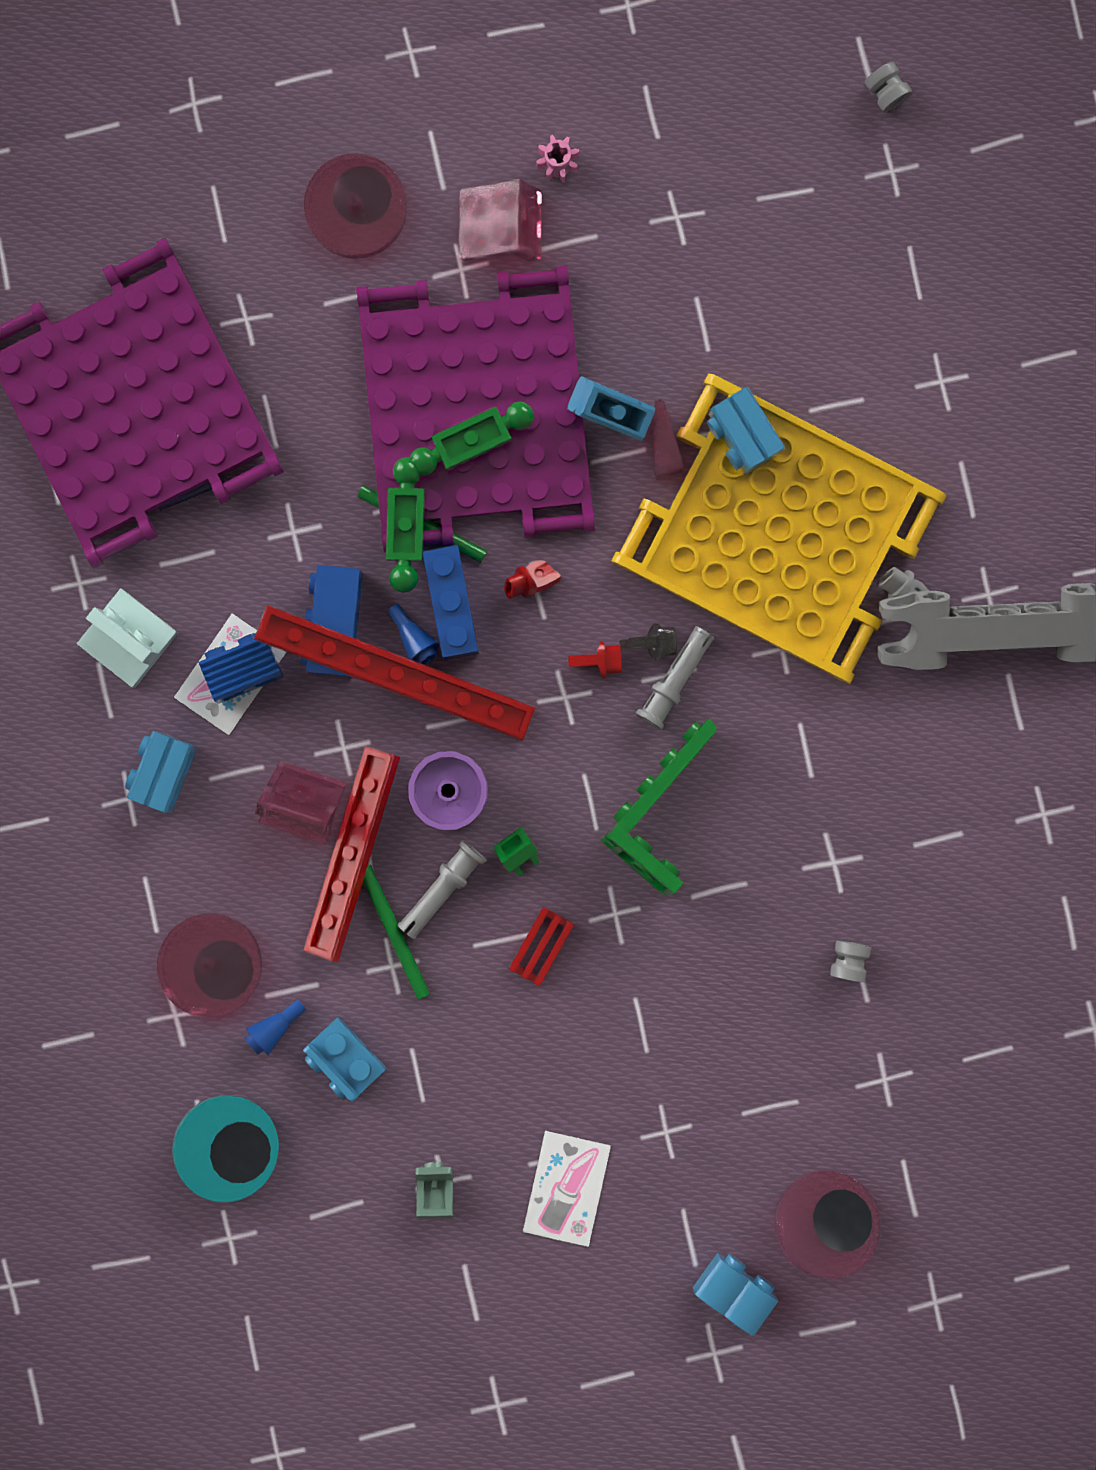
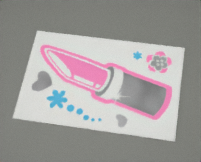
[174,614,286,735]
[523,1131,611,1247]

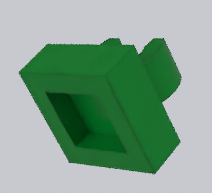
[493,827,539,876]

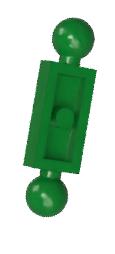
[410,401,534,476]
[386,457,425,593]

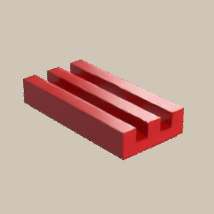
[509,906,574,987]

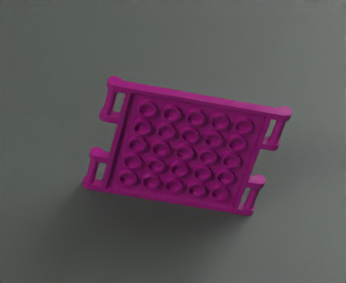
[0,238,284,569]
[356,265,595,553]

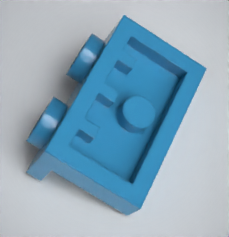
[303,1016,386,1102]

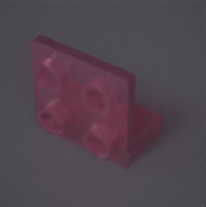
[459,178,541,262]

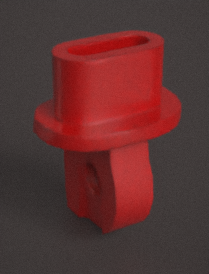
[504,560,561,599]
[568,641,622,679]

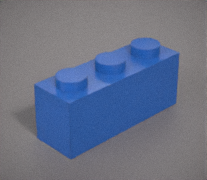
[422,545,480,660]
[301,565,363,678]

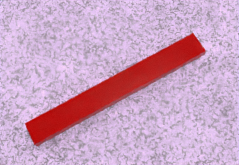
[254,605,535,741]

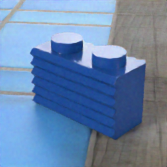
[198,633,284,704]

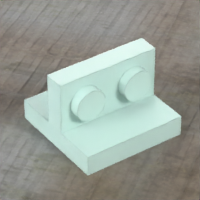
[77,588,178,688]

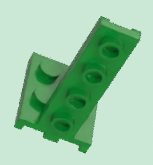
[600,718,716,897]

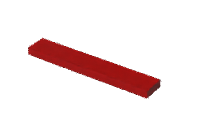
[303,746,400,962]

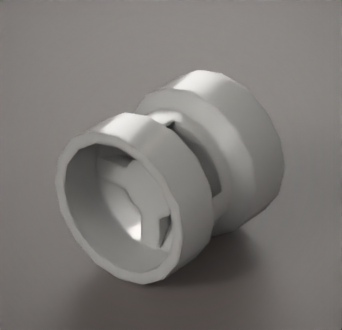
[864,61,913,113]
[830,940,872,982]

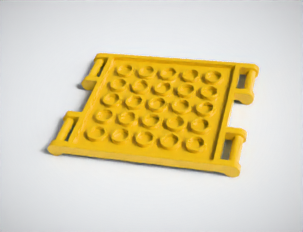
[611,373,947,684]

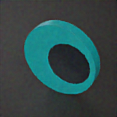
[172,1095,279,1202]

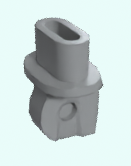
[878,567,929,598]

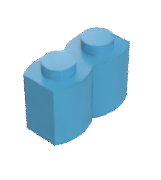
[692,1253,778,1336]

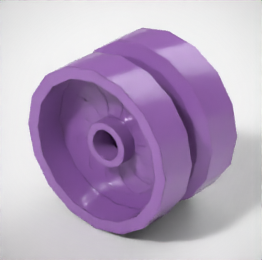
[408,751,488,830]

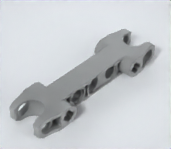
[878,583,1096,670]

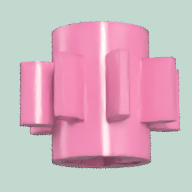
[536,135,579,183]

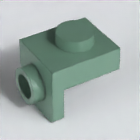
[416,1162,453,1220]

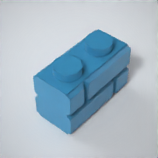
[567,376,655,441]
[707,386,785,475]
[125,731,198,813]

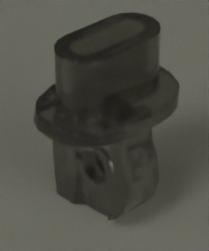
[620,623,677,661]

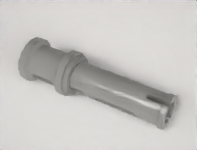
[635,626,715,730]
[397,840,487,939]

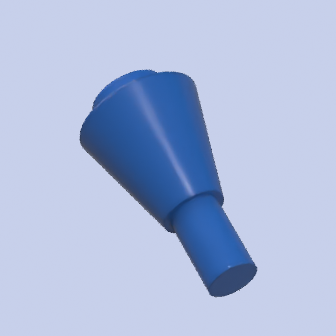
[388,604,440,665]
[244,999,306,1056]

